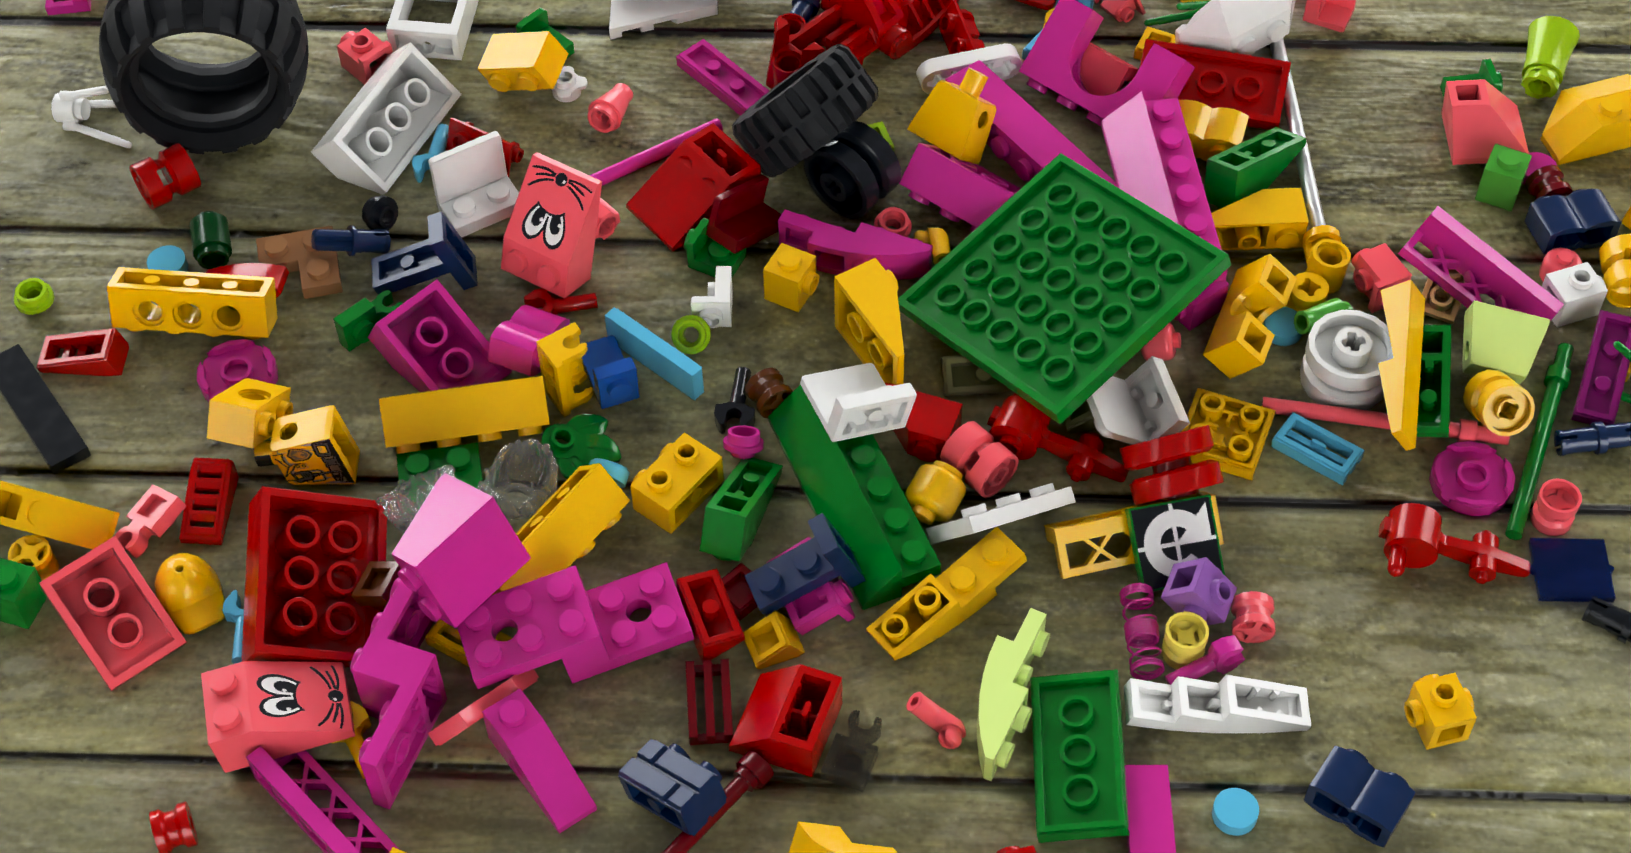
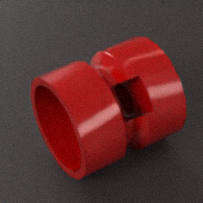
[129,143,201,210]

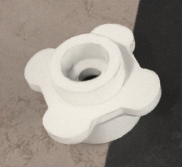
[552,66,588,102]

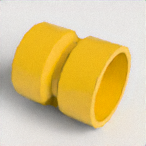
[1599,234,1631,308]
[1463,370,1535,436]

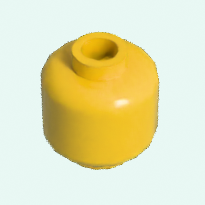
[905,460,966,525]

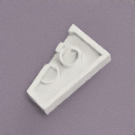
[926,483,1076,544]

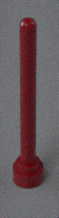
[662,750,774,853]

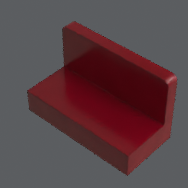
[706,174,781,254]

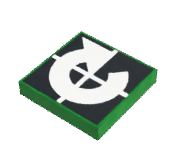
[1125,494,1225,593]

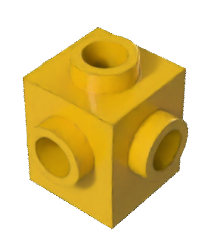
[1404,673,1477,750]

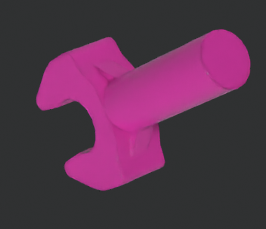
[1165,635,1245,685]

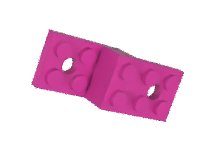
[457,562,695,689]
[350,577,447,809]

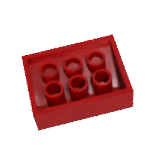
[241,486,388,668]

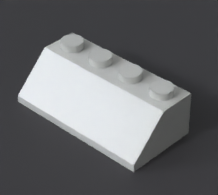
[311,42,461,195]

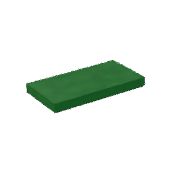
[1030,669,1130,843]

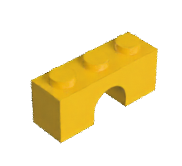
[1203,254,1297,379]

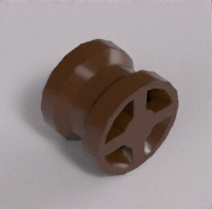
[745,368,793,419]

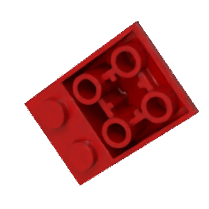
[626,123,761,252]

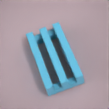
[1271,412,1365,486]

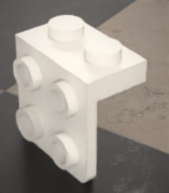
[1086,356,1190,445]

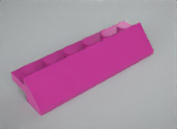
[1101,91,1228,282]

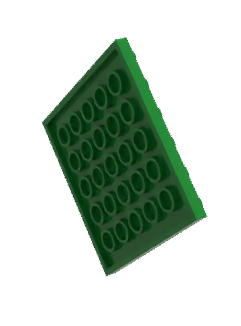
[898,153,1231,424]

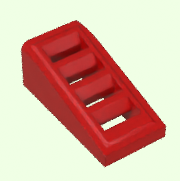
[36,328,129,376]
[179,457,239,545]

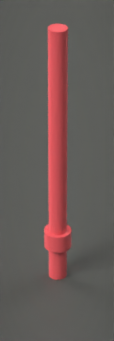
[1262,396,1510,445]

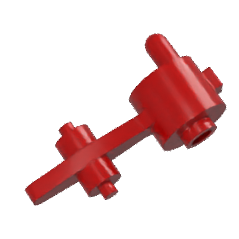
[987,392,1129,482]
[1378,503,1530,584]

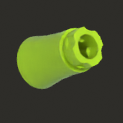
[1521,16,1580,99]

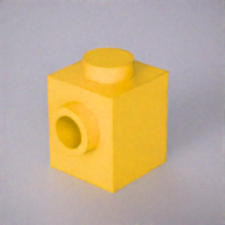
[763,243,820,313]

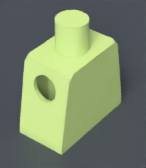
[1462,300,1550,385]

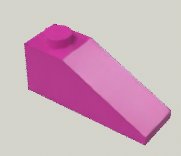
[482,689,597,834]

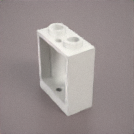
[386,0,479,60]

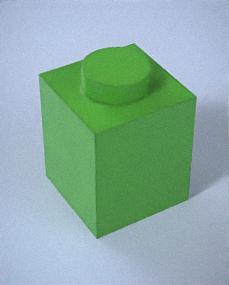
[1475,144,1532,212]

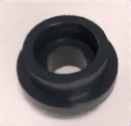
[362,195,398,230]

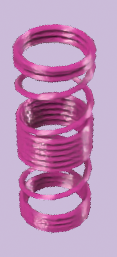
[1119,583,1165,680]

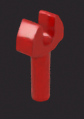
[524,288,598,315]

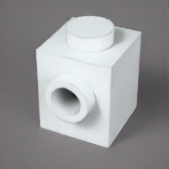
[1542,262,1608,327]

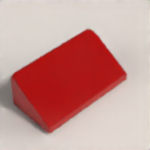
[676,568,745,663]

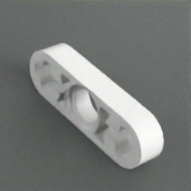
[916,43,1022,94]

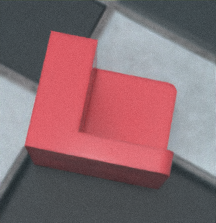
[1303,0,1357,32]

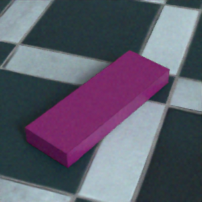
[1571,310,1631,425]

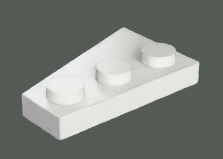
[609,0,718,40]

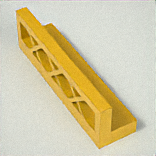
[1044,491,1224,579]

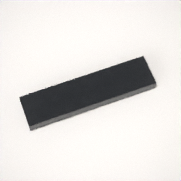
[0,344,91,475]

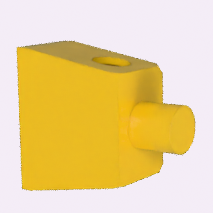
[907,68,997,165]

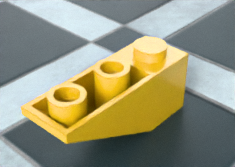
[1211,188,1309,250]

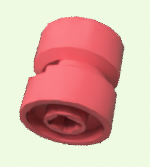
[940,421,1019,498]

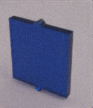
[1528,538,1616,602]

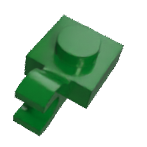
[333,290,403,352]

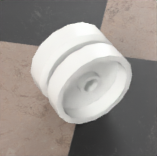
[1300,310,1393,410]

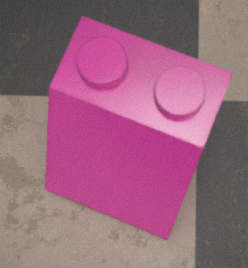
[392,473,531,628]

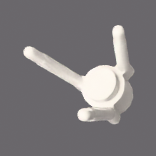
[51,86,132,148]

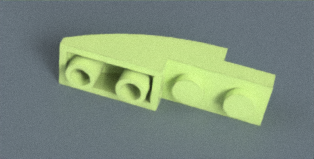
[977,608,1050,781]

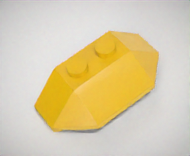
[1540,74,1631,165]

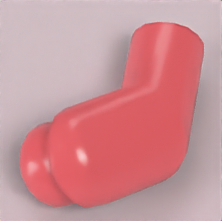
[906,692,966,749]

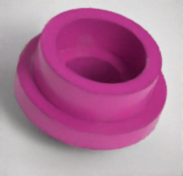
[723,425,764,459]

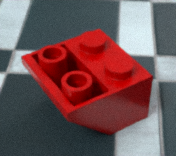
[729,664,843,777]

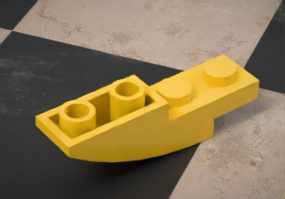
[0,480,120,550]
[866,527,1027,661]

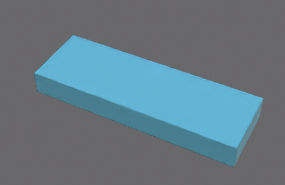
[605,307,704,401]

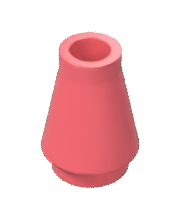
[587,83,633,133]

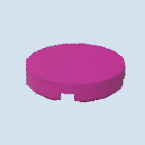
[197,339,278,402]
[1429,441,1515,516]

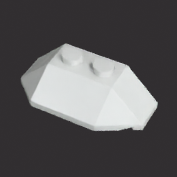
[1175,0,1296,55]

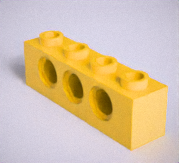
[107,267,278,339]

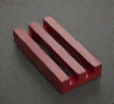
[685,658,733,745]

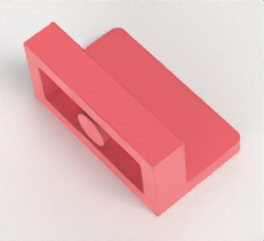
[1080,42,1139,96]

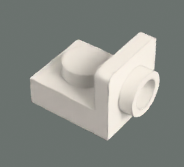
[691,266,733,328]

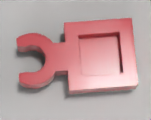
[114,485,186,559]

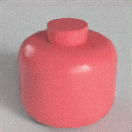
[1539,247,1582,281]
[1141,322,1181,361]

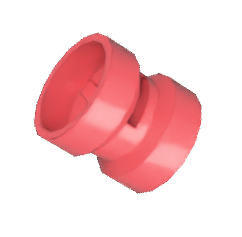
[1530,478,1582,536]

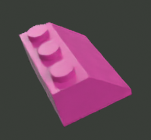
[899,143,1021,232]

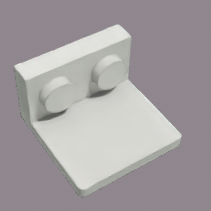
[428,131,519,238]
[800,363,917,442]

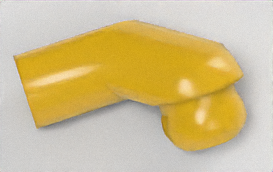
[913,227,951,265]

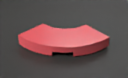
[427,669,539,746]

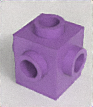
[1161,557,1237,625]

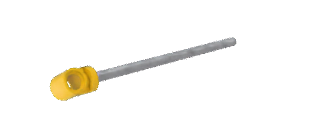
[1270,38,1351,294]

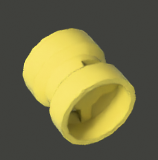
[1161,611,1209,670]

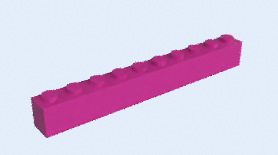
[945,60,1229,331]

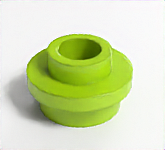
[14,278,55,315]
[671,315,711,354]

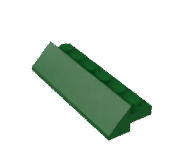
[768,385,941,611]

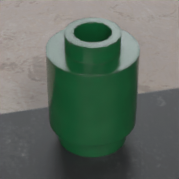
[189,211,232,269]

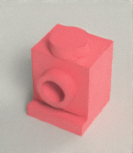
[337,28,393,85]
[1351,243,1412,313]

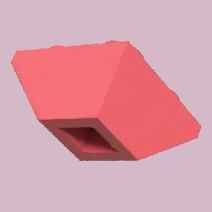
[1441,79,1529,165]

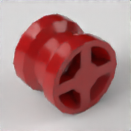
[149,801,198,853]

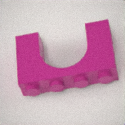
[1019,0,1195,126]

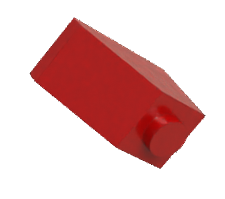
[885,382,963,462]

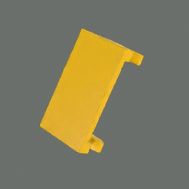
[536,322,594,417]

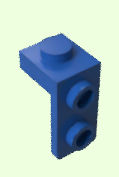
[582,335,640,409]

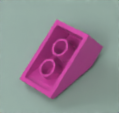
[368,279,512,392]

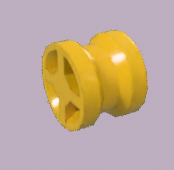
[1286,272,1329,312]
[8,534,59,581]

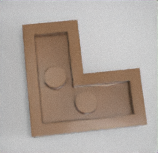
[256,226,343,299]

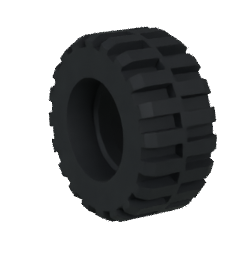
[732,44,878,177]

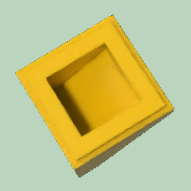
[743,610,805,669]

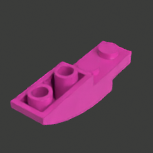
[778,209,933,280]

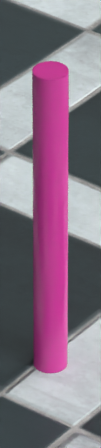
[589,118,723,186]

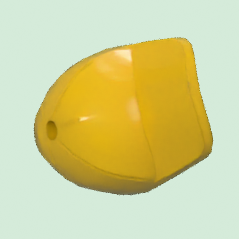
[154,553,225,635]

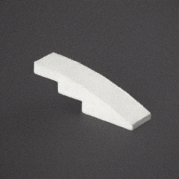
[1123,674,1311,733]

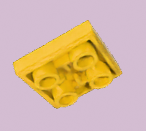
[1181,388,1276,481]

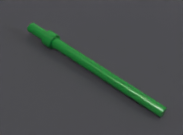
[1505,343,1574,540]

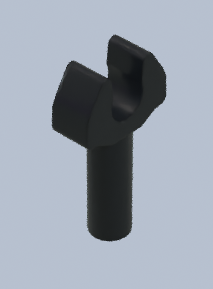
[714,367,755,434]

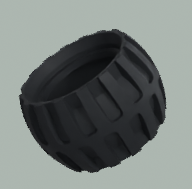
[99,0,309,154]

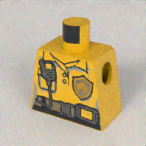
[254,405,360,485]

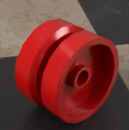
[1120,425,1224,505]

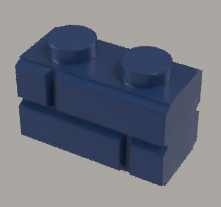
[618,739,727,836]

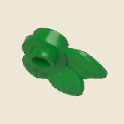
[541,414,622,479]

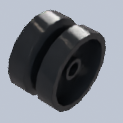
[804,121,901,220]

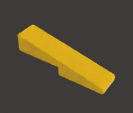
[1378,280,1425,451]

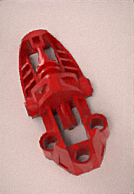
[766,0,959,89]

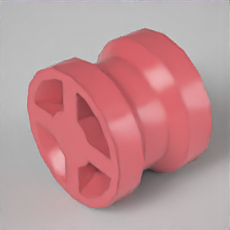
[1231,591,1276,643]

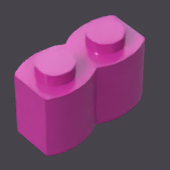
[488,305,570,377]

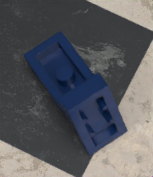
[371,211,478,294]
[745,513,866,616]

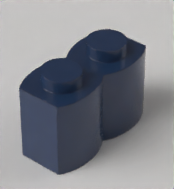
[1524,189,1621,255]
[1304,746,1416,847]

